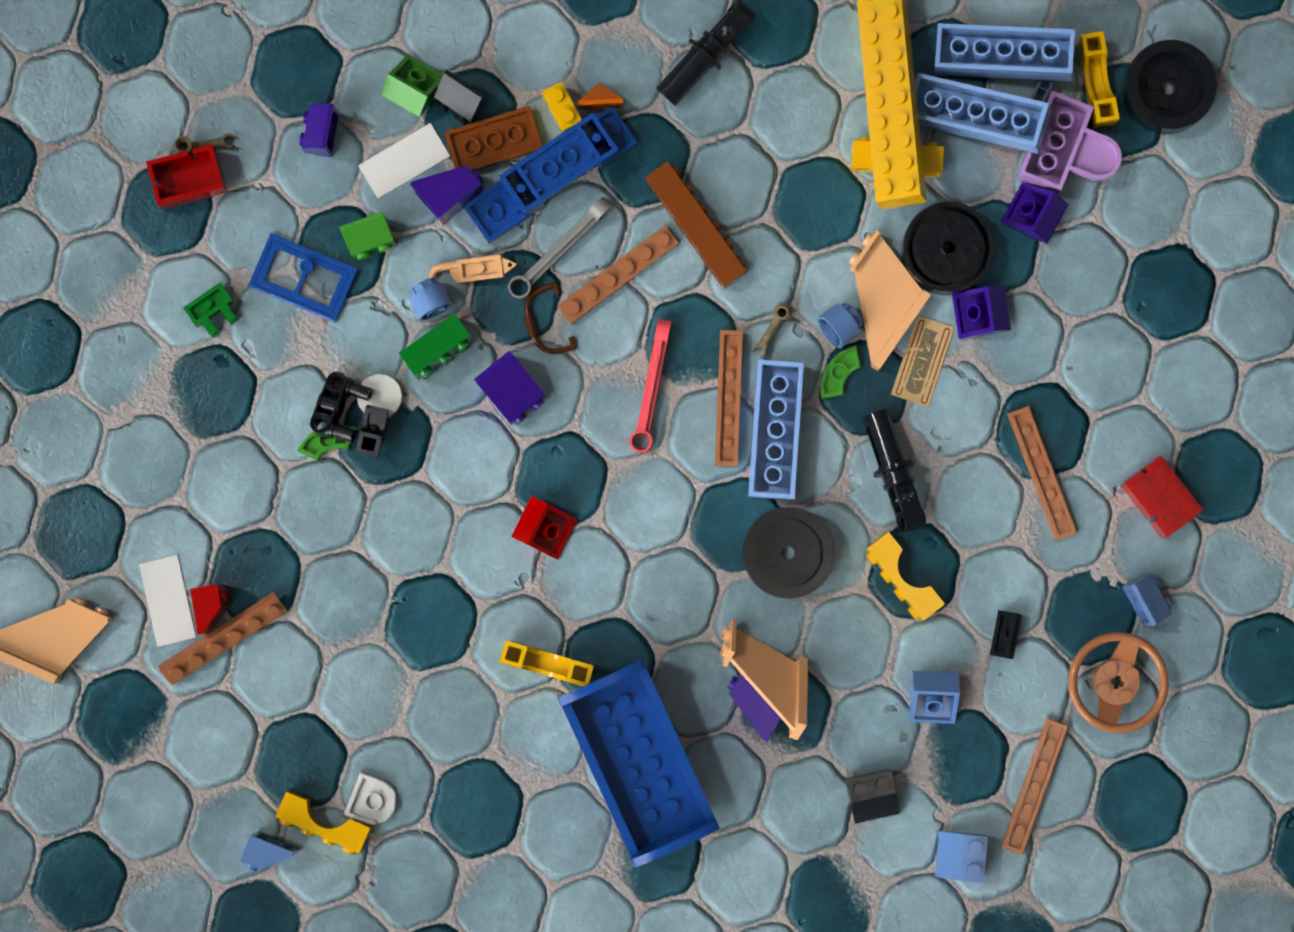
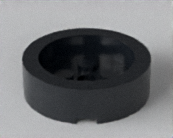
[1121,40,1217,134]
[901,202,994,295]
[742,507,835,599]

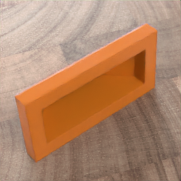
[578,82,623,110]

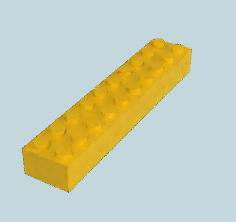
[857,0,927,210]

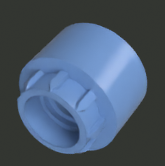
[409,277,454,321]
[817,303,863,348]

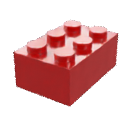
[146,144,227,210]
[1120,456,1203,539]

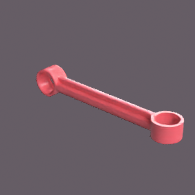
[630,318,672,453]

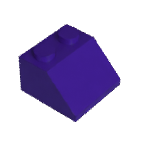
[299,104,339,157]
[1001,183,1069,244]
[952,286,1011,339]

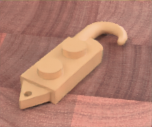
[429,255,517,283]

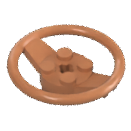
[1068,632,1169,733]

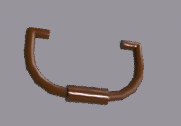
[523,282,577,354]

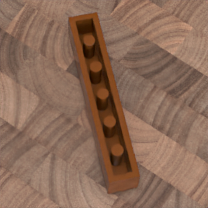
[645,161,747,290]

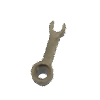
[174,133,235,154]
[752,302,792,358]

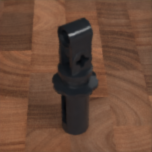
[656,0,756,106]
[862,409,926,532]

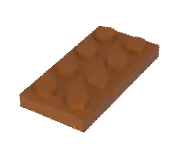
[444,106,542,170]

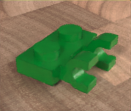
[183,282,239,337]

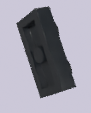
[990,610,1022,659]

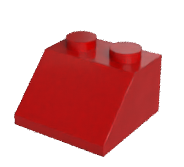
[511,496,578,560]
[190,584,231,635]

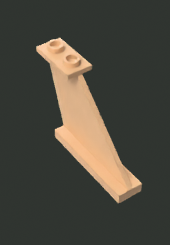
[849,230,931,371]
[0,597,113,684]
[720,619,808,740]

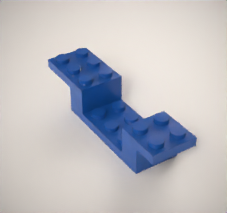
[463,106,638,244]

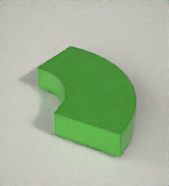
[820,346,861,400]
[297,425,358,461]

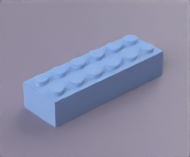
[935,23,1075,82]
[915,73,1052,154]
[748,359,804,501]

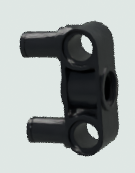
[310,371,373,443]

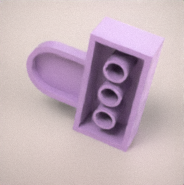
[1015,91,1122,194]

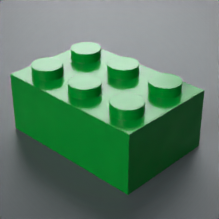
[399,313,473,380]

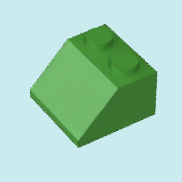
[381,54,443,117]
[339,212,396,260]

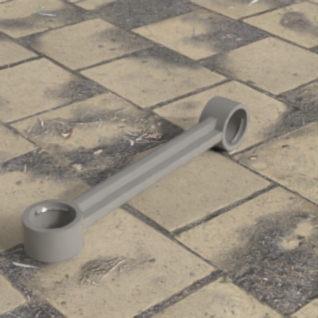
[508,196,613,300]

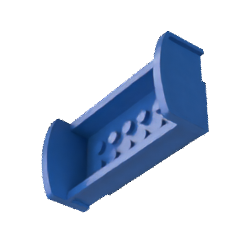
[557,655,719,867]

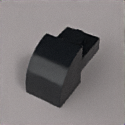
[356,405,389,457]

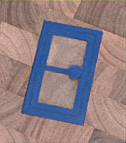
[248,233,358,322]

